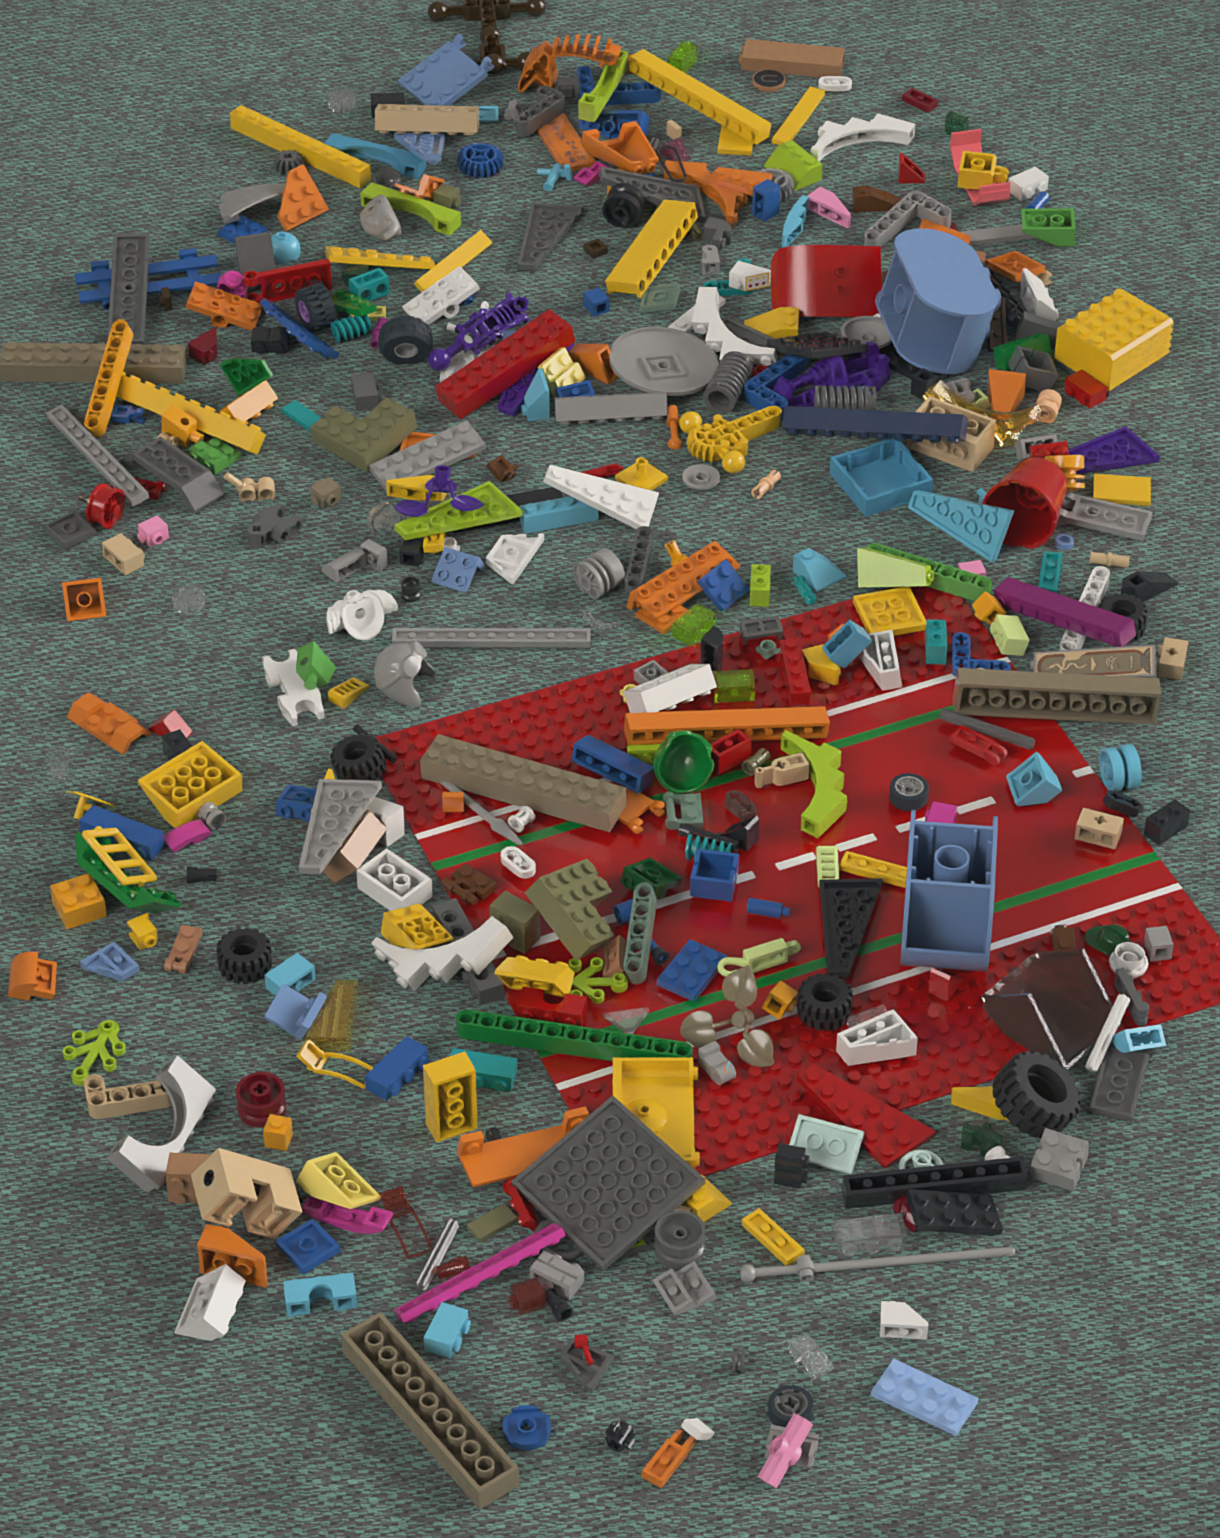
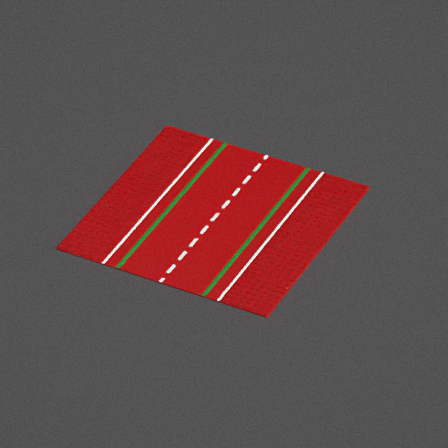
[375,586,1220,1176]

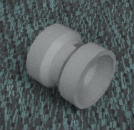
[198,802,227,830]

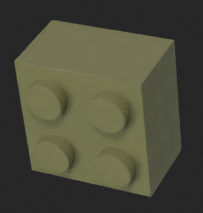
[490,891,540,954]

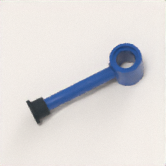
[613,899,669,965]

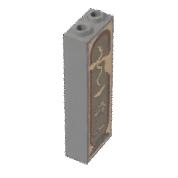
[1030,645,1157,678]

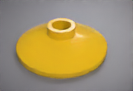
[626,1099,667,1133]

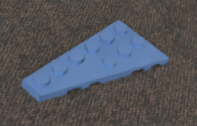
[394,132,445,164]

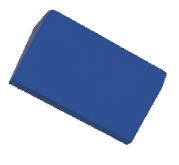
[555,380,595,397]

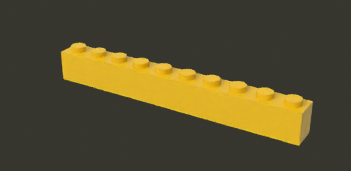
[628,49,771,145]
[230,105,371,188]
[116,372,266,455]

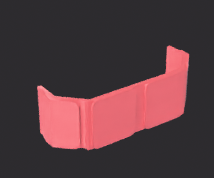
[950,129,1011,206]

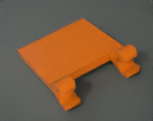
[618,786,665,834]

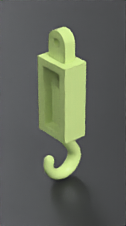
[717,938,801,977]

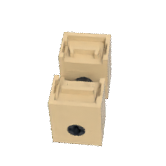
[191,1148,303,1238]

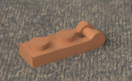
[164,925,202,974]

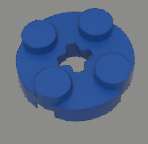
[502,1405,551,1450]

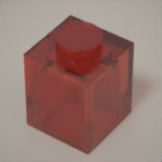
[508,1277,546,1316]

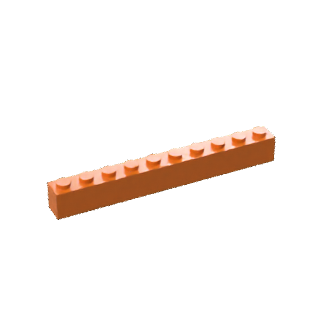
[624,706,830,745]

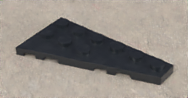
[819,878,883,978]

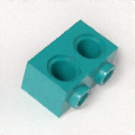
[349,268,390,301]
[925,619,947,664]

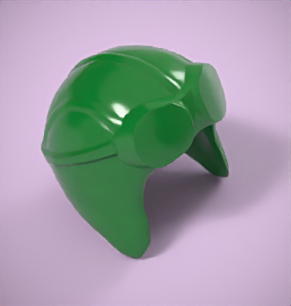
[653,730,714,794]

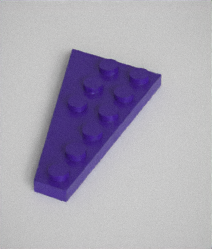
[1068,426,1160,474]

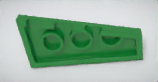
[330,289,377,317]

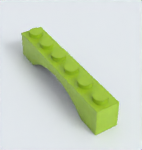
[578,50,628,122]
[360,182,461,236]

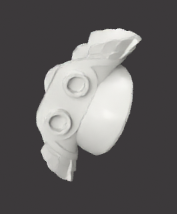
[326,590,398,641]

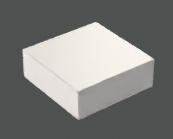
[681,1418,715,1440]

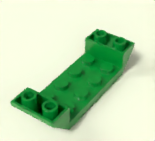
[75,832,182,914]

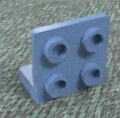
[431,547,485,593]
[264,984,327,1040]

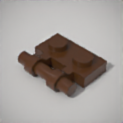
[441,863,497,905]

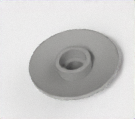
[682,464,720,490]

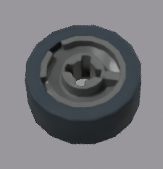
[768,1385,814,1428]

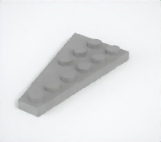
[299,779,382,874]

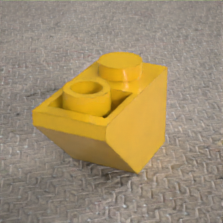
[802,644,841,685]

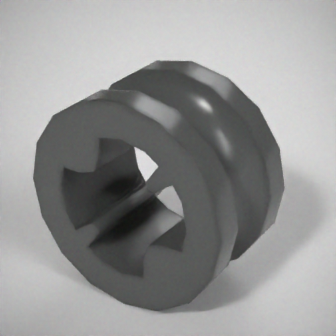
[732,1351,745,1374]

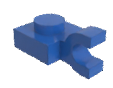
[110,405,145,423]

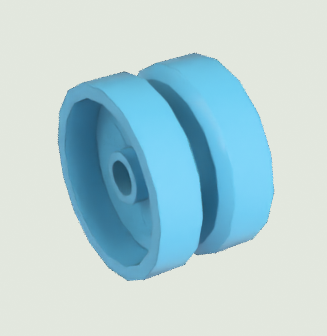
[1099,744,1142,791]

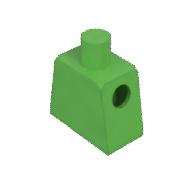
[296,641,336,690]

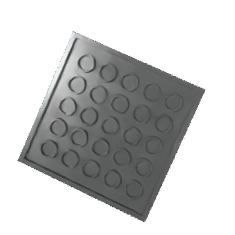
[511,1096,706,1271]

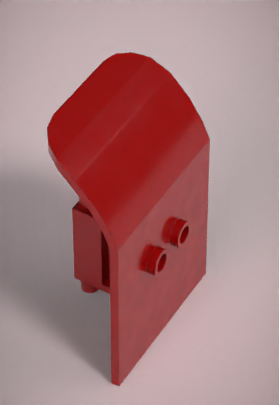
[771,245,882,318]

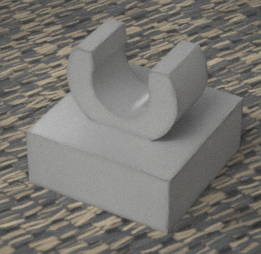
[503,99,524,122]

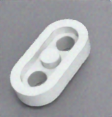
[818,76,852,91]
[501,846,536,879]

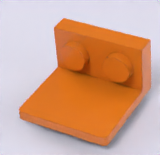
[395,174,445,201]

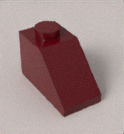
[188,327,218,365]

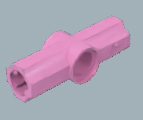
[757,1413,813,1488]

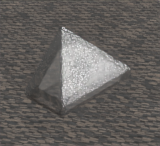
[603,1007,649,1034]

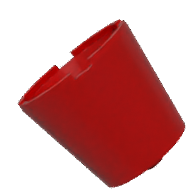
[982,458,1067,549]

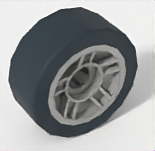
[889,773,929,811]

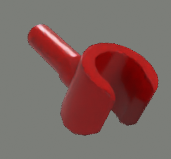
[574,1334,594,1366]

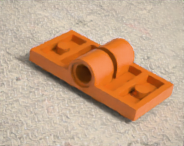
[185,281,263,330]

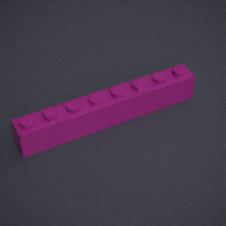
[994,577,1136,647]

